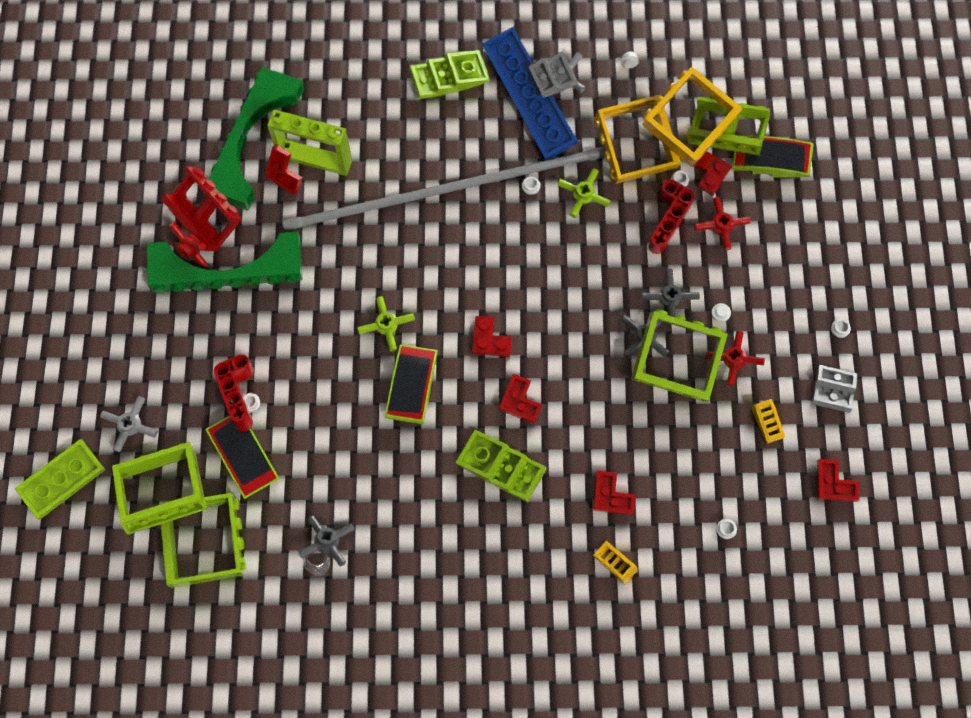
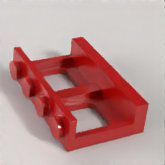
[161,166,242,251]

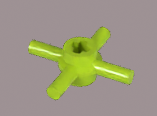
[558,168,611,218]
[358,296,415,351]

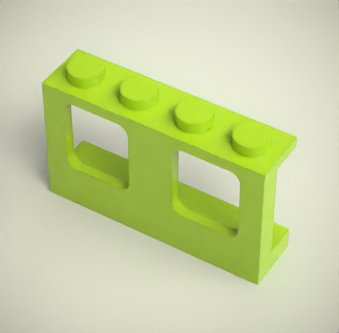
[687,97,770,155]

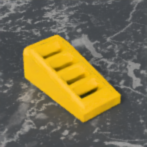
[751,399,785,444]
[593,541,638,585]

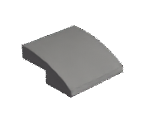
[529,52,578,97]
[812,365,857,413]

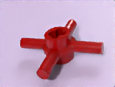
[694,197,751,251]
[169,222,209,269]
[706,331,765,386]

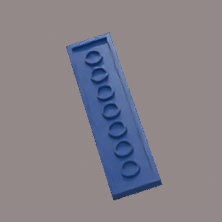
[482,27,578,160]

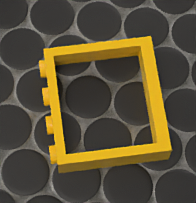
[642,67,743,167]
[594,94,681,184]

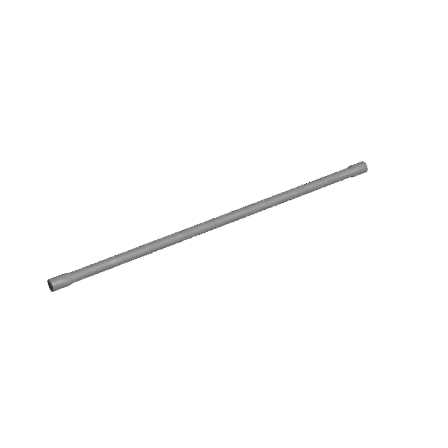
[282,147,605,231]

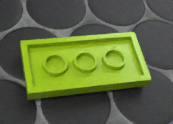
[14,439,105,520]

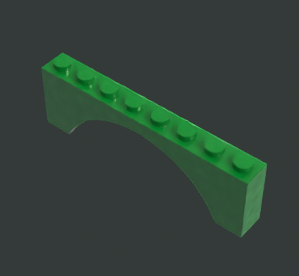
[208,67,304,211]
[147,232,303,294]

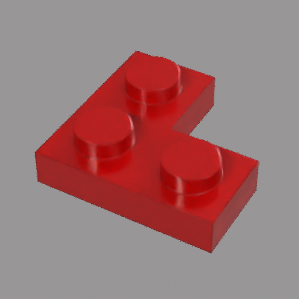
[265,144,302,195]
[694,151,732,196]
[472,316,512,357]
[499,374,542,424]
[817,459,860,502]
[593,470,635,516]

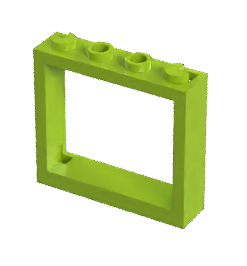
[267,110,352,176]
[631,309,728,402]
[112,442,207,535]
[161,493,247,588]

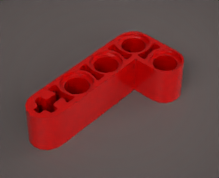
[648,179,695,254]
[213,354,254,432]

